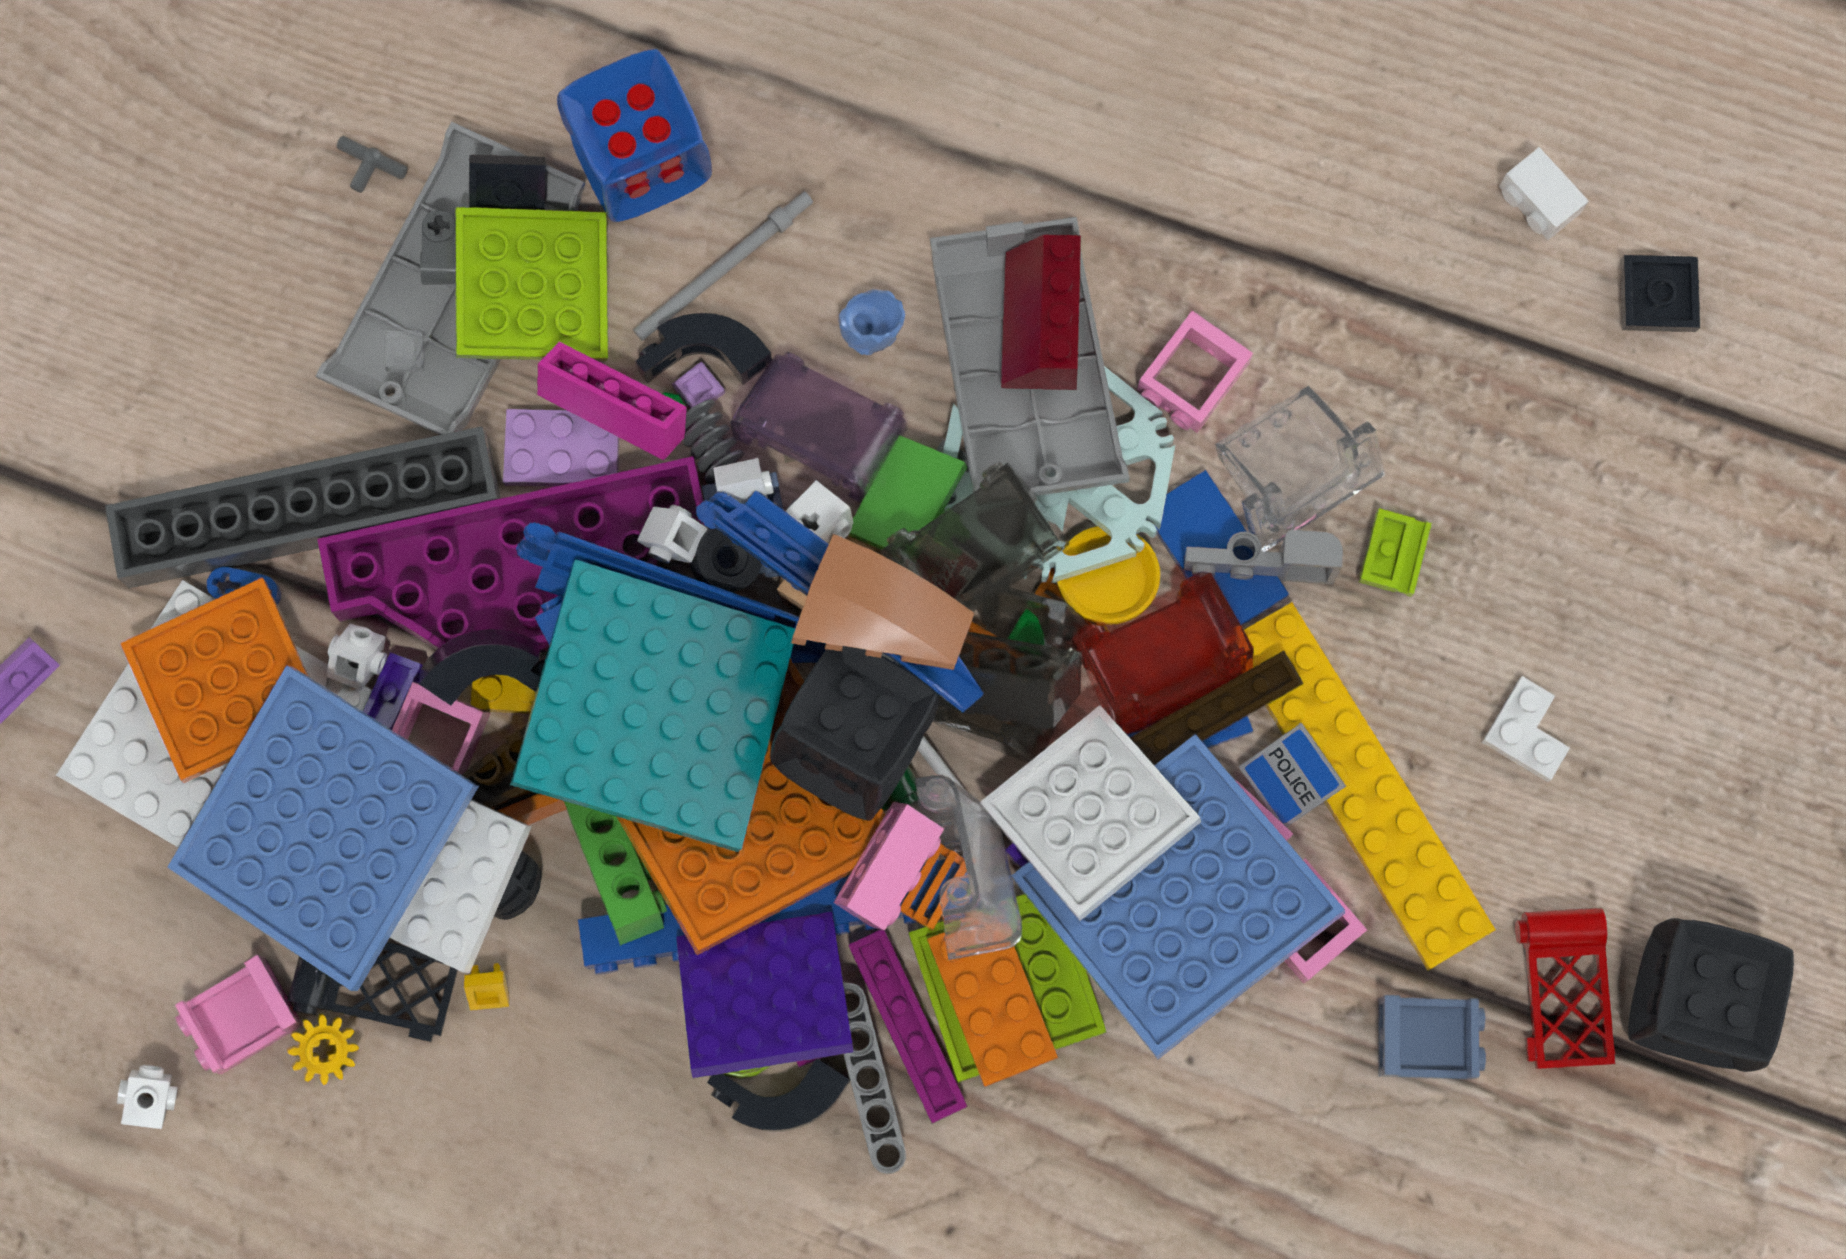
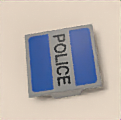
[1239,723,1346,827]

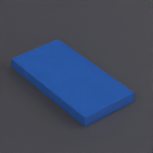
[1155,470,1289,636]

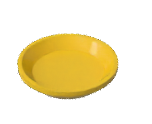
[1057,526,1160,625]

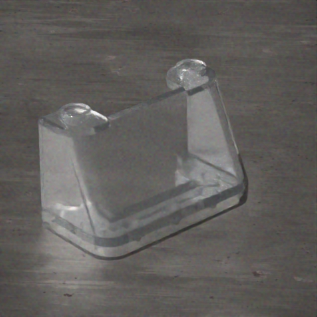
[915,775,1022,960]

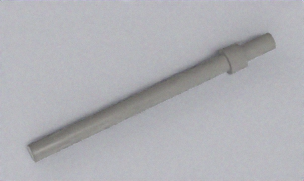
[633,191,813,341]

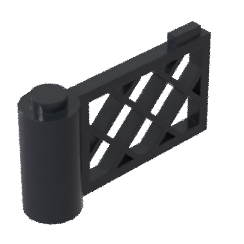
[287,942,458,1042]

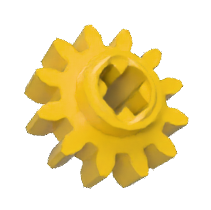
[286,1013,359,1085]

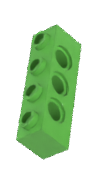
[564,801,667,945]

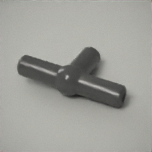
[336,136,408,193]

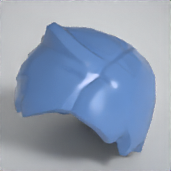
[838,289,905,355]

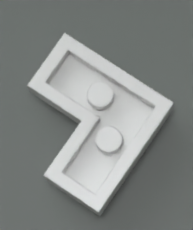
[1482,676,1570,782]

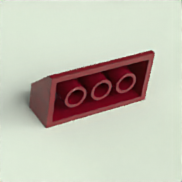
[1001,234,1081,390]

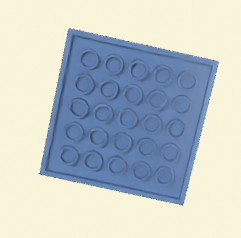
[167,665,479,991]
[1011,734,1345,1060]

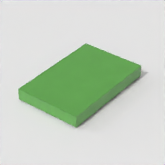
[849,435,967,564]

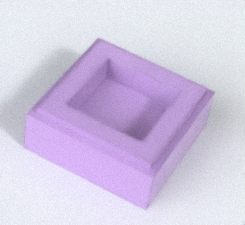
[672,361,725,409]

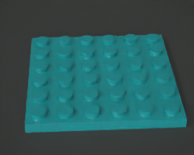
[510,559,795,852]

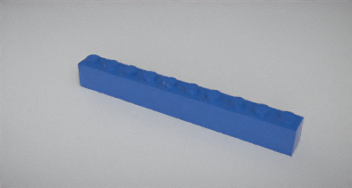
[578,856,972,975]

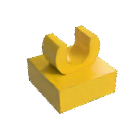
[464,963,509,1011]

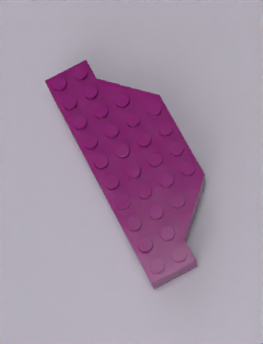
[317,456,706,653]

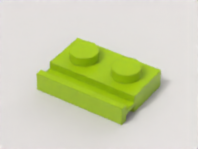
[1358,508,1432,597]

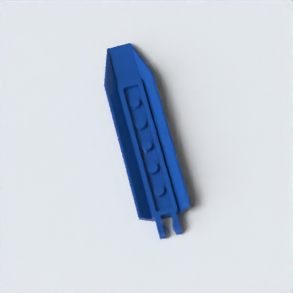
[696,491,984,712]
[516,522,826,663]

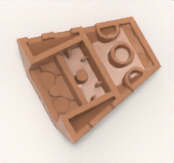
[791,534,975,670]

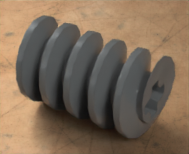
[683,399,745,485]

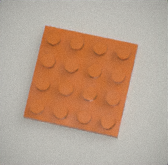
[120,577,309,783]

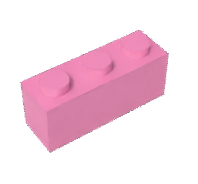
[834,802,944,931]

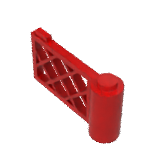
[1515,907,1616,1069]

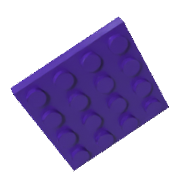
[676,912,854,1078]

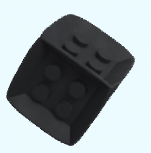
[770,646,939,821]
[1628,918,1794,1072]

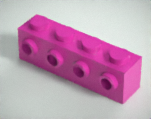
[537,342,687,460]

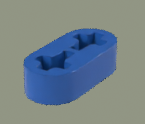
[207,567,281,606]

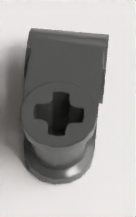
[420,210,456,285]

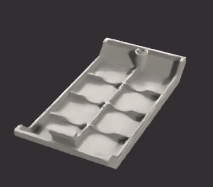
[316,122,585,435]
[930,217,1130,505]

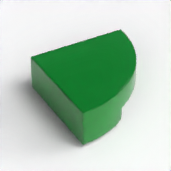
[1007,609,1045,662]

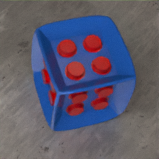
[557,49,712,222]

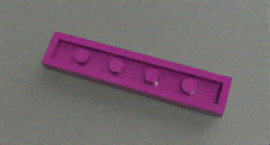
[848,930,968,1124]

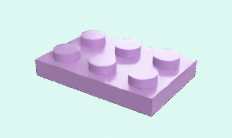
[503,409,620,487]

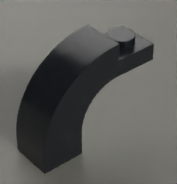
[635,313,773,385]
[419,629,545,706]
[707,1058,850,1132]

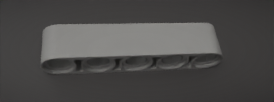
[843,983,906,1174]

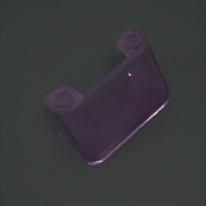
[730,352,907,503]

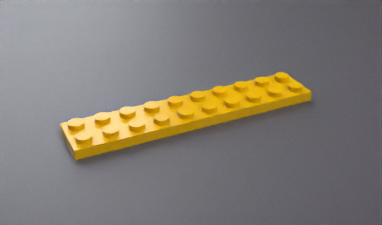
[1226,602,1496,970]

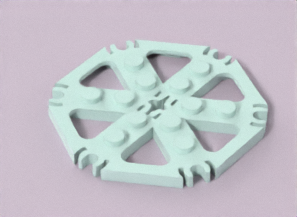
[943,366,1176,583]

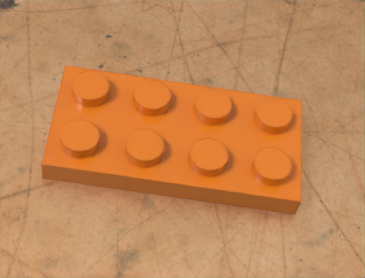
[927,911,1058,1087]

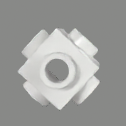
[326,623,387,690]
[117,1065,178,1129]

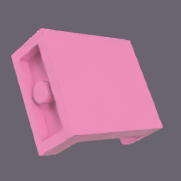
[175,955,303,1075]

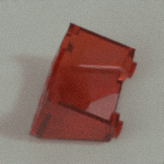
[1073,572,1254,735]

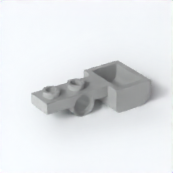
[1184,530,1343,584]

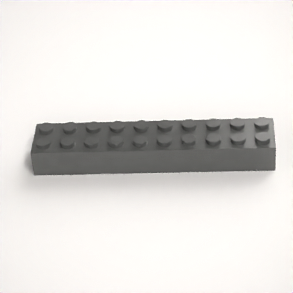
[105,426,501,589]

